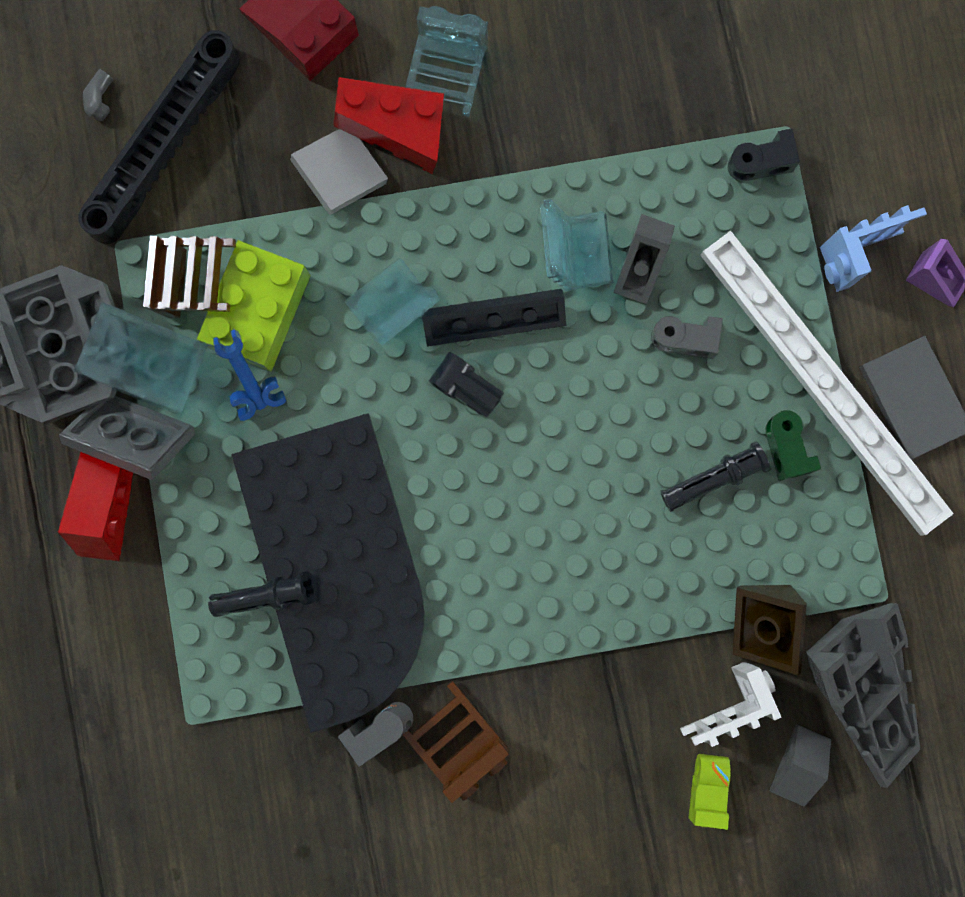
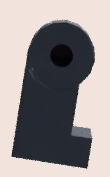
[727,128,800,181]

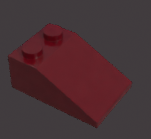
[239,0,359,81]

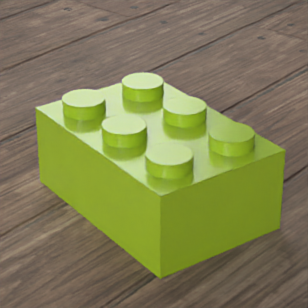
[197,240,311,372]

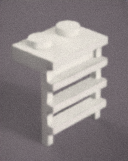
[680,662,782,747]

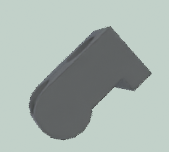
[651,316,723,359]
[338,702,413,767]

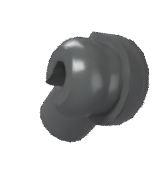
[82,69,113,122]

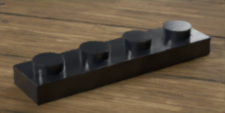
[421,289,567,347]

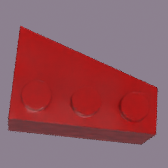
[333,77,444,174]

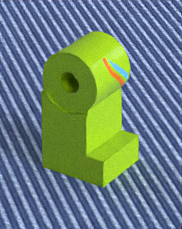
[689,754,731,830]

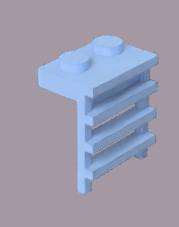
[820,205,927,292]

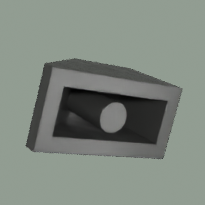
[613,214,675,304]

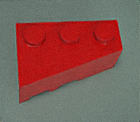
[58,452,133,562]

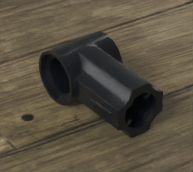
[428,352,504,419]

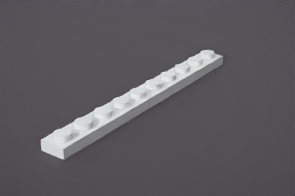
[701,231,954,536]

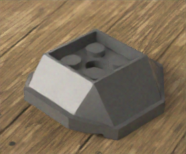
[0,265,131,424]

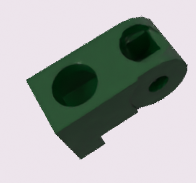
[765,410,821,481]

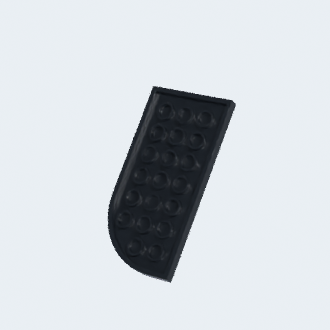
[231,413,425,733]

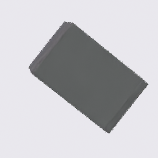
[769,724,831,807]

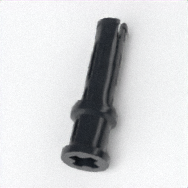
[660,441,770,512]
[208,571,317,617]

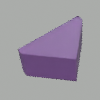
[906,239,965,307]

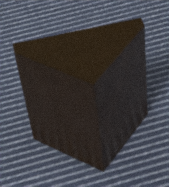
[732,585,807,675]

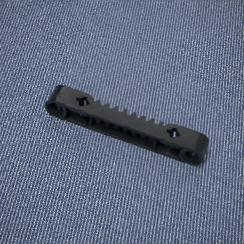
[78,30,239,244]

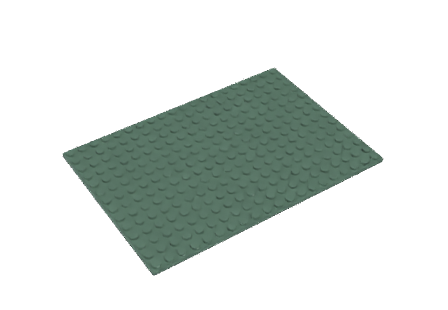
[115,126,888,725]

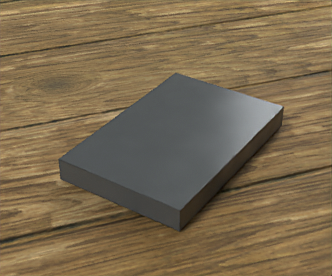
[859,336,965,460]
[59,396,195,480]

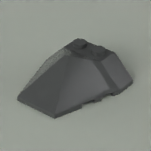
[806,603,920,788]

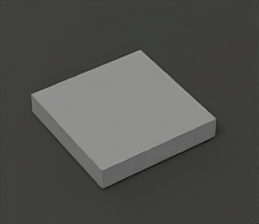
[290,129,388,215]

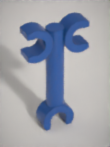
[213,329,286,421]

